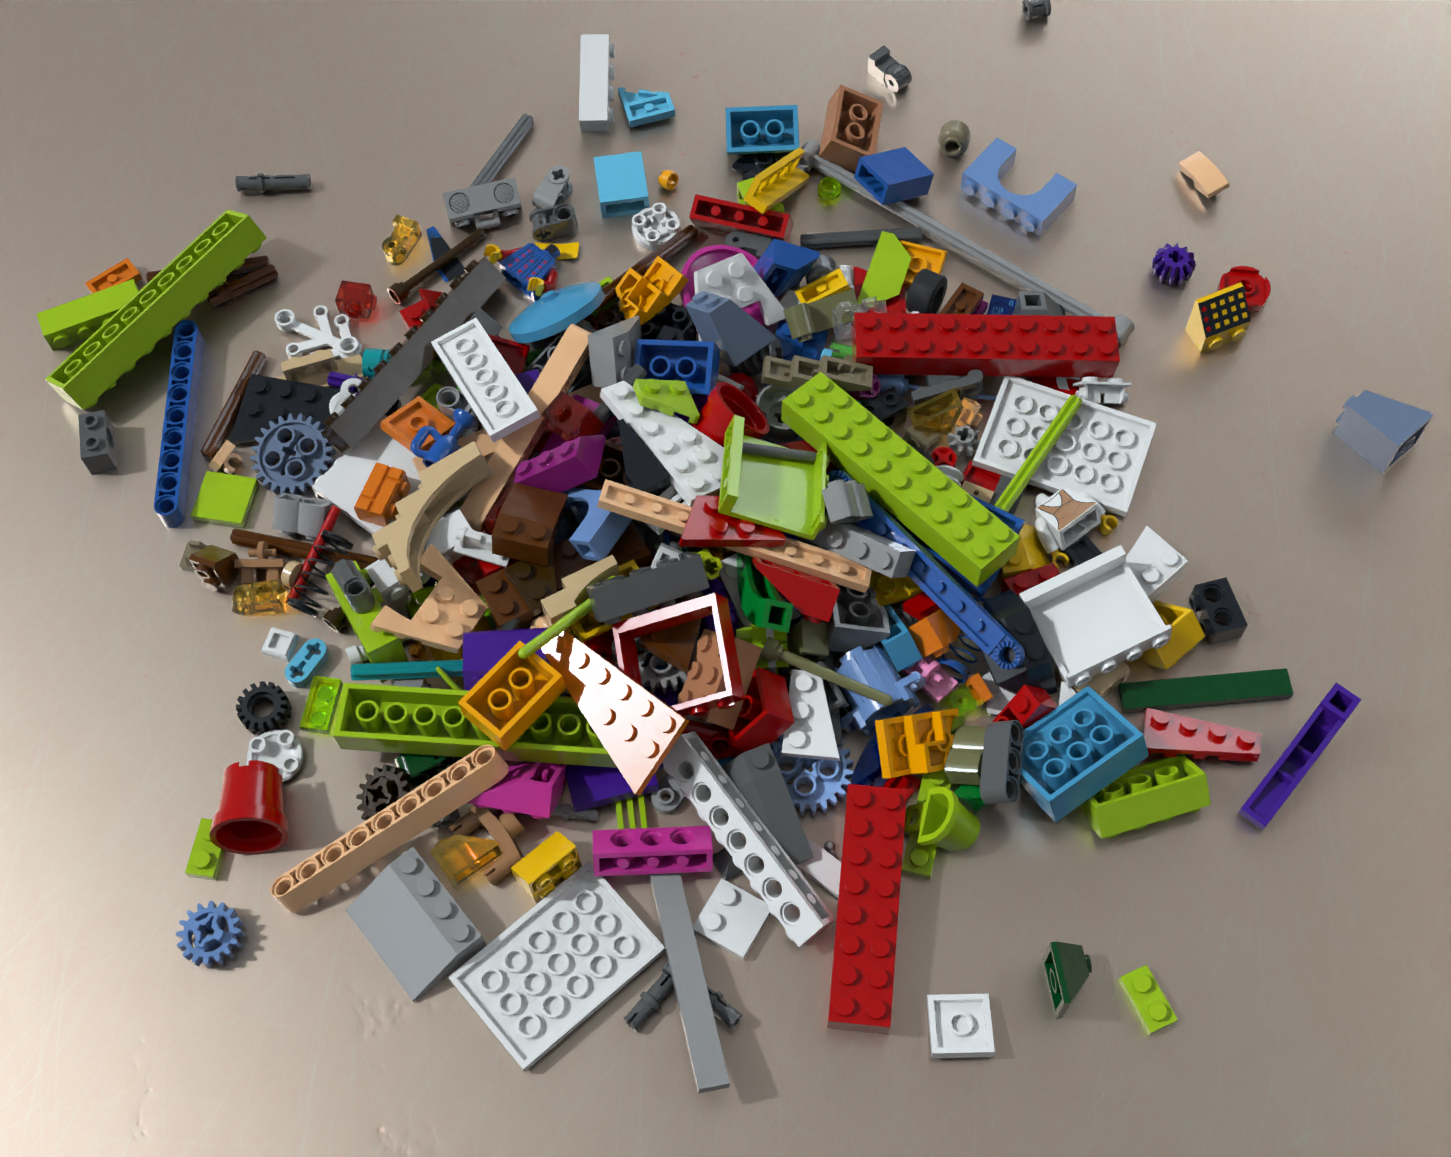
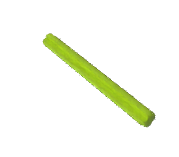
[994,395,1082,512]

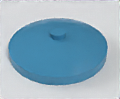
[509,281,605,343]

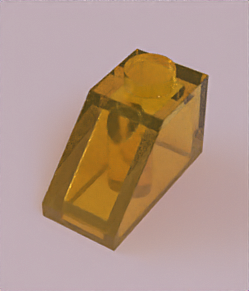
[430,834,502,888]

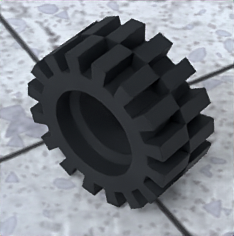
[236,681,292,736]

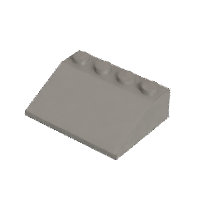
[346,847,487,1002]

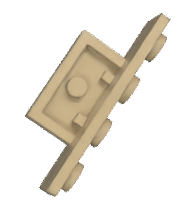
[276,349,364,388]

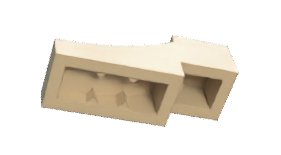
[540,555,619,626]

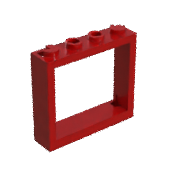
[612,593,745,717]

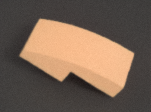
[1179,151,1230,198]

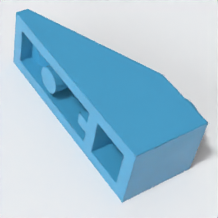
[879,604,922,672]

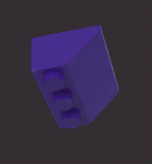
[463,628,552,691]

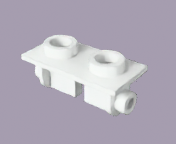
[1073,377,1132,405]
[453,527,510,567]

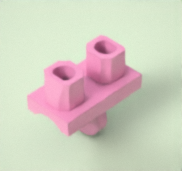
[901,656,958,704]

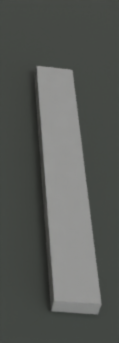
[649,873,730,1094]

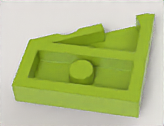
[633,379,700,424]

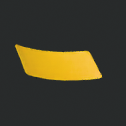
[534,242,579,260]

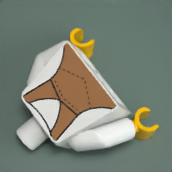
[1034,488,1118,570]

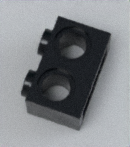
[1189,577,1248,645]

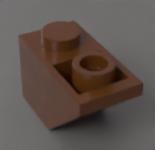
[189,545,240,592]

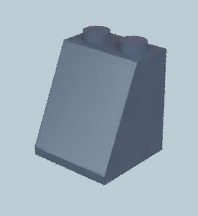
[685,291,775,367]
[1333,390,1434,474]

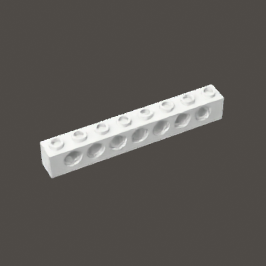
[662,732,836,947]

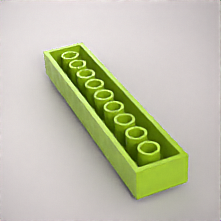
[45,209,267,411]
[781,372,1020,587]
[333,683,618,768]

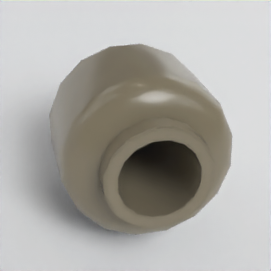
[938,120,971,157]

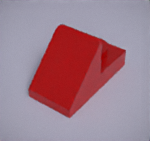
[399,289,443,329]

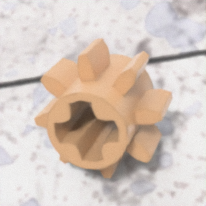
[950,397,983,427]

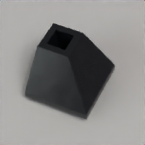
[641,303,697,341]

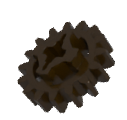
[356,764,415,820]

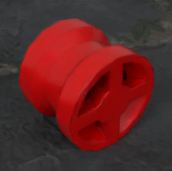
[931,446,957,468]

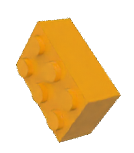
[458,641,566,751]

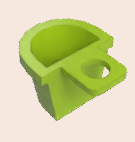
[904,787,980,852]

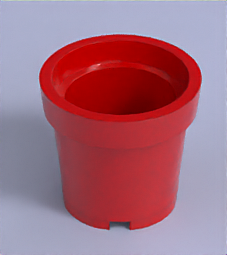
[690,382,770,447]
[209,760,288,855]

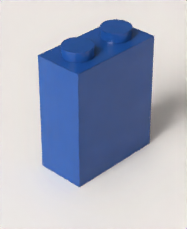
[854,147,934,206]

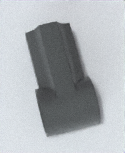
[331,559,375,613]

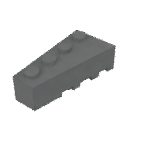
[586,551,710,625]

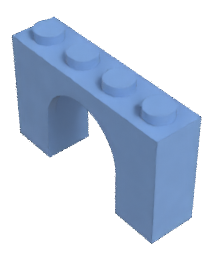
[960,138,1077,237]
[562,488,632,561]

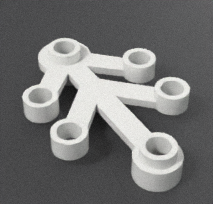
[274,305,363,359]

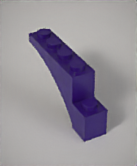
[1238,682,1362,831]

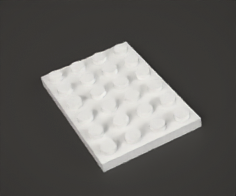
[972,376,1157,517]
[448,861,666,1072]

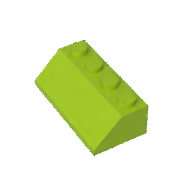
[1081,754,1211,839]

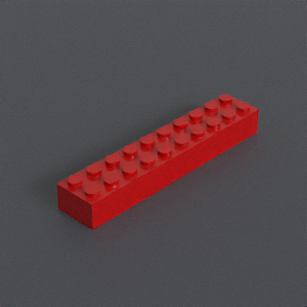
[851,312,1120,378]

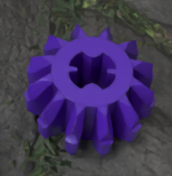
[1152,242,1196,286]

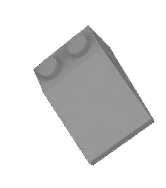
[588,316,641,388]

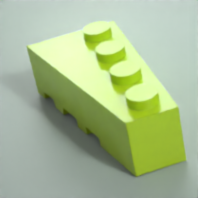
[325,561,409,683]

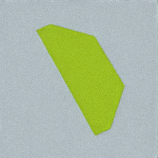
[857,231,911,308]

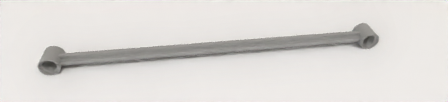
[797,140,1135,348]

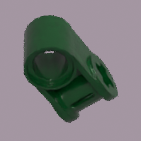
[395,753,454,787]

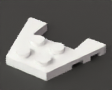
[694,253,785,341]

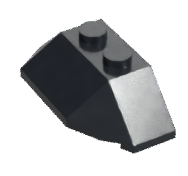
[979,589,1057,695]

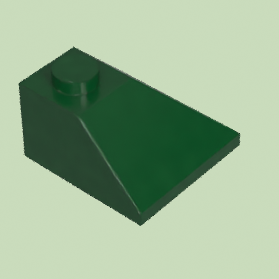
[1042,941,1092,1019]

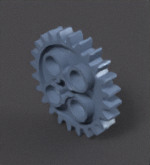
[250,413,337,495]

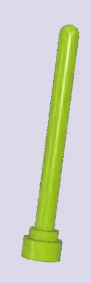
[518,575,615,659]

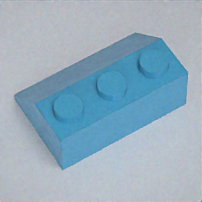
[725,105,799,155]

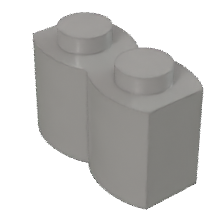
[822,479,873,524]
[272,493,332,540]

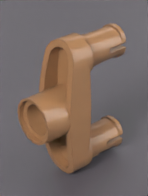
[449,805,525,886]

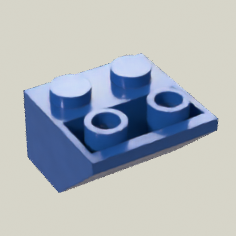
[753,239,820,298]

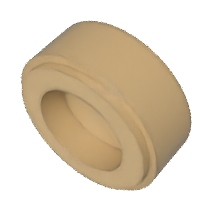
[281,560,303,589]

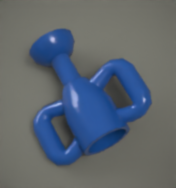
[410,409,477,467]

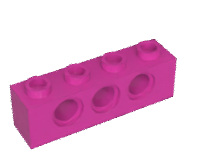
[593,826,713,877]

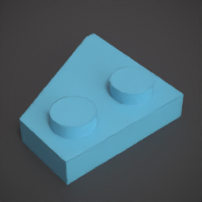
[618,87,675,128]

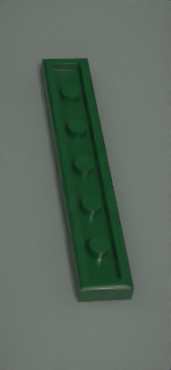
[1118,668,1293,713]

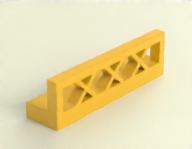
[743,147,810,214]

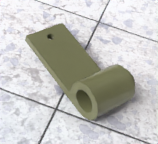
[783,289,861,343]

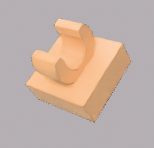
[207,440,242,474]

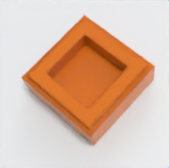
[964,673,993,708]

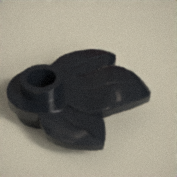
[732,153,776,181]

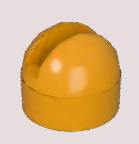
[658,170,679,191]

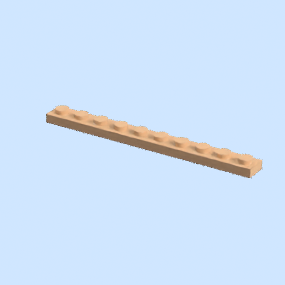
[597,479,872,593]

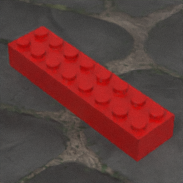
[827,784,907,1034]

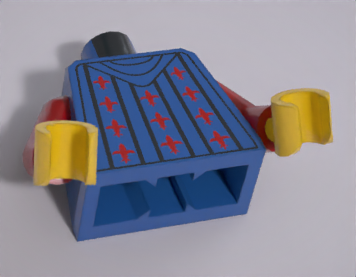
[483,243,561,302]

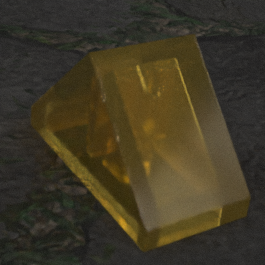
[907,388,964,435]

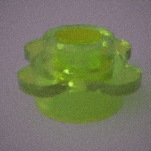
[944,684,977,716]

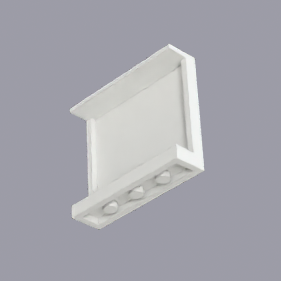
[312,415,421,534]
[1019,545,1172,688]

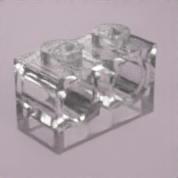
[831,297,887,341]

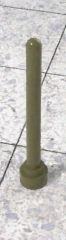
[760,637,893,706]

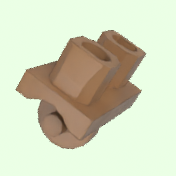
[234,541,289,585]

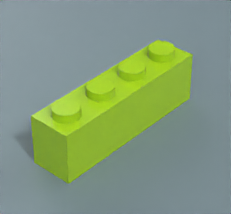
[36,279,139,351]

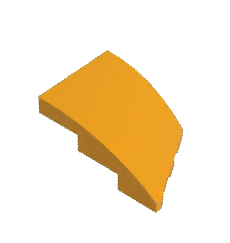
[615,256,689,326]
[875,708,959,778]

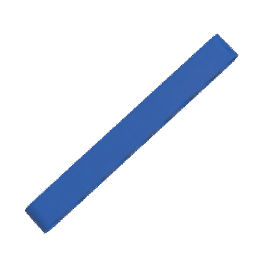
[154,320,204,528]

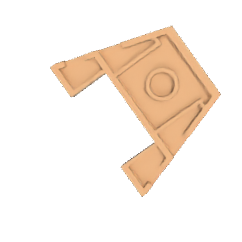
[370,544,488,654]

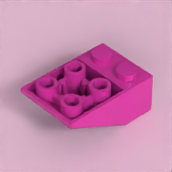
[467,762,567,819]

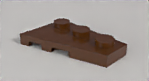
[638,594,705,674]

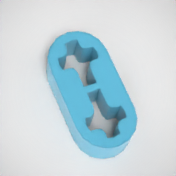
[285,638,329,688]

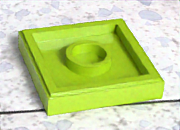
[190,471,259,528]

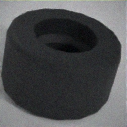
[906,269,948,314]

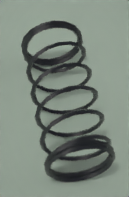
[286,530,354,617]

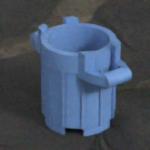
[834,643,926,735]

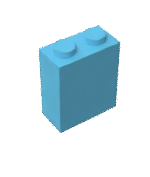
[593,151,650,218]

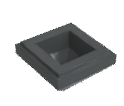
[713,848,743,881]

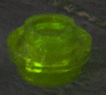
[817,177,841,200]

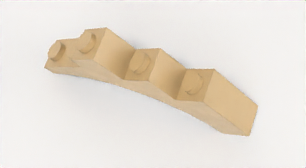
[372,441,493,593]

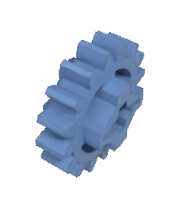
[176,901,244,968]

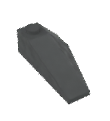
[824,549,890,653]

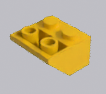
[511,831,582,903]

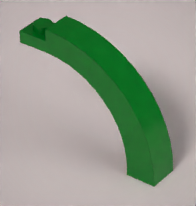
[737,552,793,633]

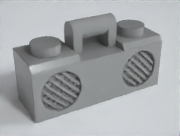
[443,177,522,230]

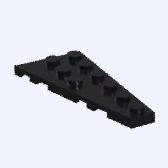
[230,374,401,446]

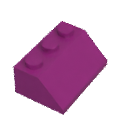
[513,435,606,493]

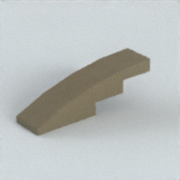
[761,355,873,392]

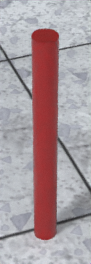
[285,505,342,604]

